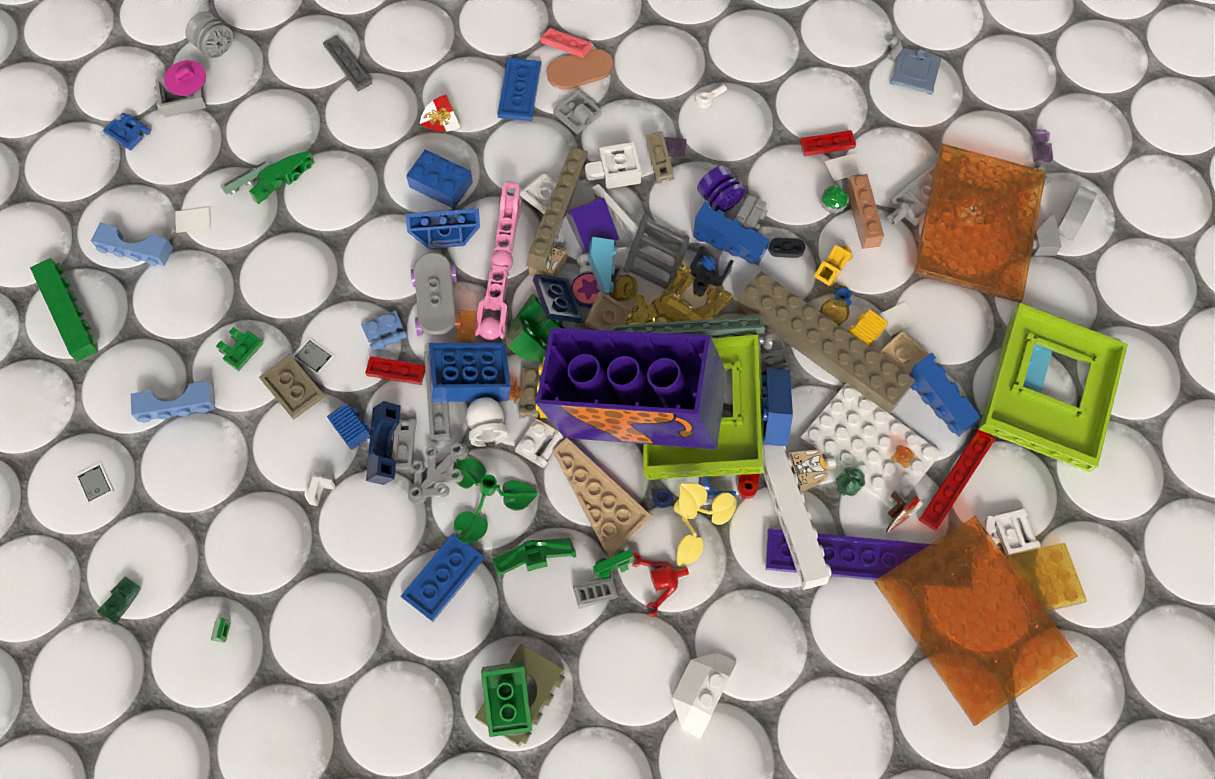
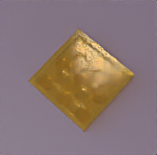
[1005,543,1087,616]

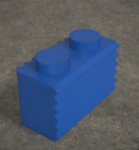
[327,403,370,450]

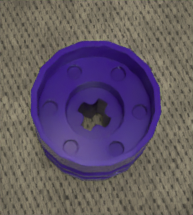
[697,165,745,213]

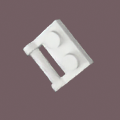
[515,419,564,468]
[994,509,1041,556]

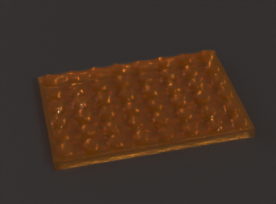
[913,143,1046,303]
[874,516,1078,726]

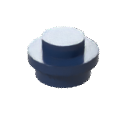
[653,488,673,508]

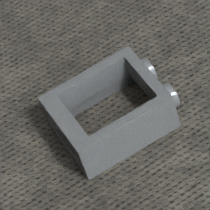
[154,77,206,117]

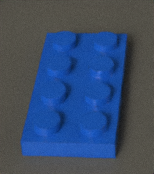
[497,58,542,121]
[400,533,485,622]

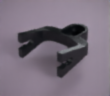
[689,246,734,297]

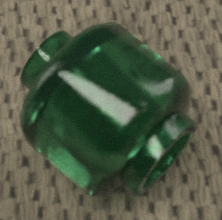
[835,467,865,496]

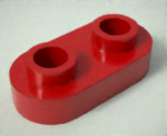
[737,473,760,499]

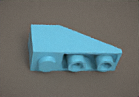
[588,237,617,295]

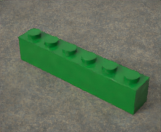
[30,258,98,362]

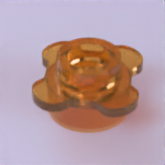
[509,382,521,404]
[891,445,915,468]

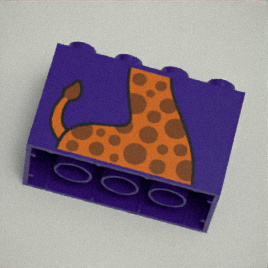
[536,328,728,450]

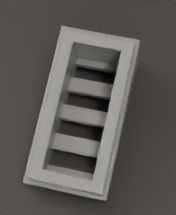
[573,578,618,609]

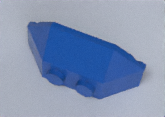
[405,208,480,249]

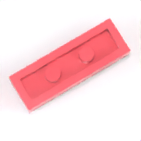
[540,28,592,58]

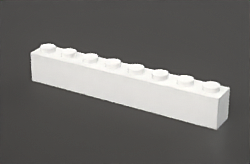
[763,445,831,590]

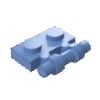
[361,310,407,351]

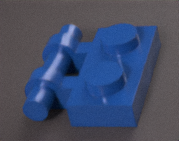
[103,113,151,151]

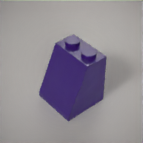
[566,198,619,253]

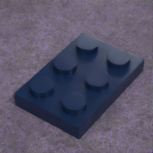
[533,274,583,323]

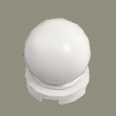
[466,397,508,447]

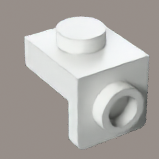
[305,475,335,506]

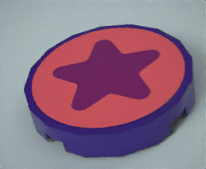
[571,273,600,308]

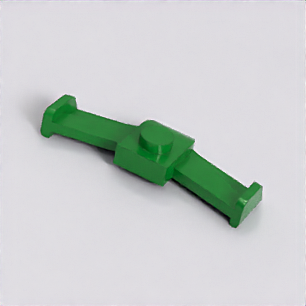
[492,538,576,578]

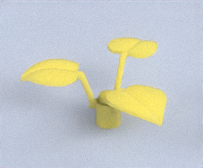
[674,482,737,567]

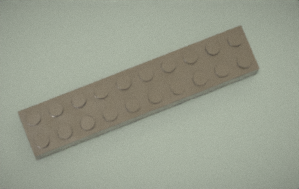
[736,271,915,414]

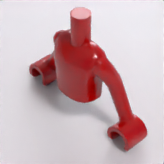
[632,553,689,617]

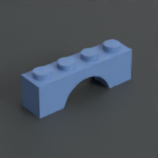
[91,223,173,266]
[131,381,215,423]

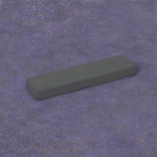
[323,36,372,92]

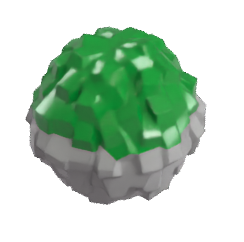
[820,185,849,214]

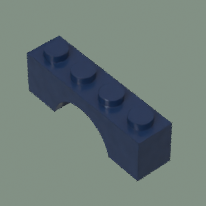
[366,401,401,485]

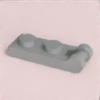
[392,417,417,470]

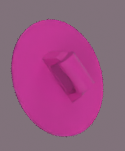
[164,60,206,96]

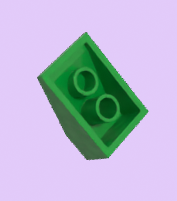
[481,661,532,737]

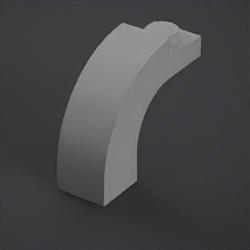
[1058,186,1097,241]

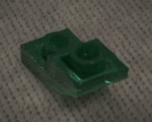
[97,577,141,625]

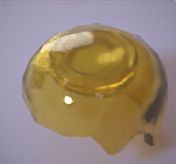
[609,274,638,302]
[819,299,850,326]

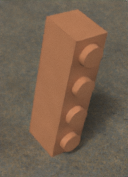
[846,174,884,249]

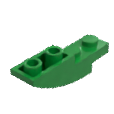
[249,151,315,205]

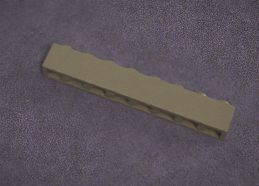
[526,146,588,272]

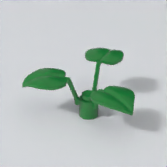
[453,457,538,543]

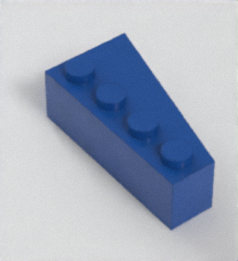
[693,202,770,266]
[910,353,981,437]
[762,368,793,447]

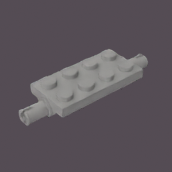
[887,155,970,227]

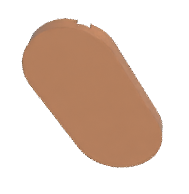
[547,49,613,90]

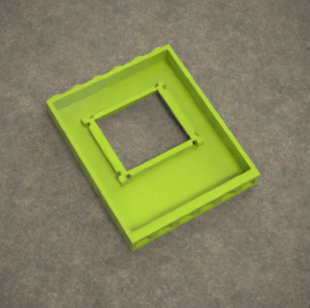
[978,303,1128,472]
[643,334,765,480]

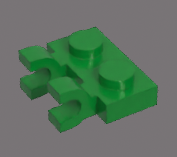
[216,326,264,371]
[593,549,634,580]

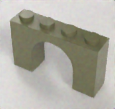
[475,643,565,747]

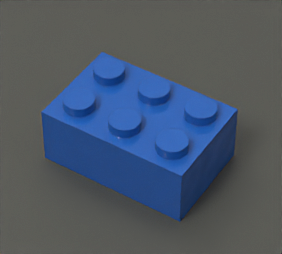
[406,149,473,209]

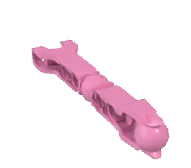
[474,182,522,341]

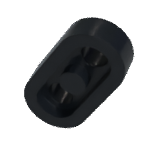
[768,238,806,258]

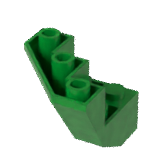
[506,294,565,362]

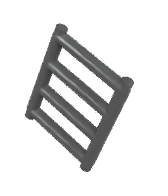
[623,214,690,294]

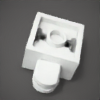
[585,142,641,189]

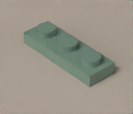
[220,160,271,195]

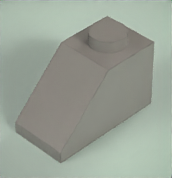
[1030,215,1062,256]

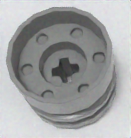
[185,12,233,58]

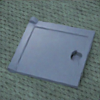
[890,48,942,95]

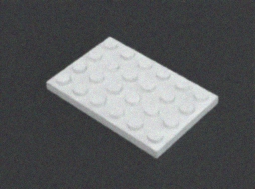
[800,383,942,509]

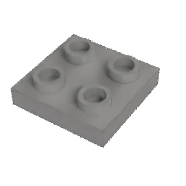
[553,90,602,134]

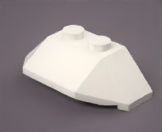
[672,652,737,739]

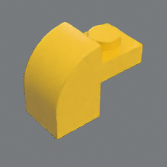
[814,244,852,286]

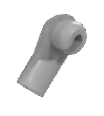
[887,36,903,61]

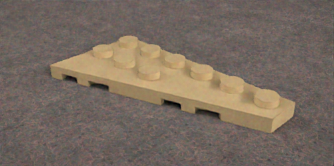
[553,437,651,558]

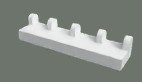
[593,184,648,244]

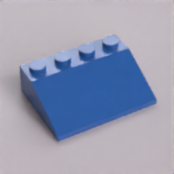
[428,343,511,402]

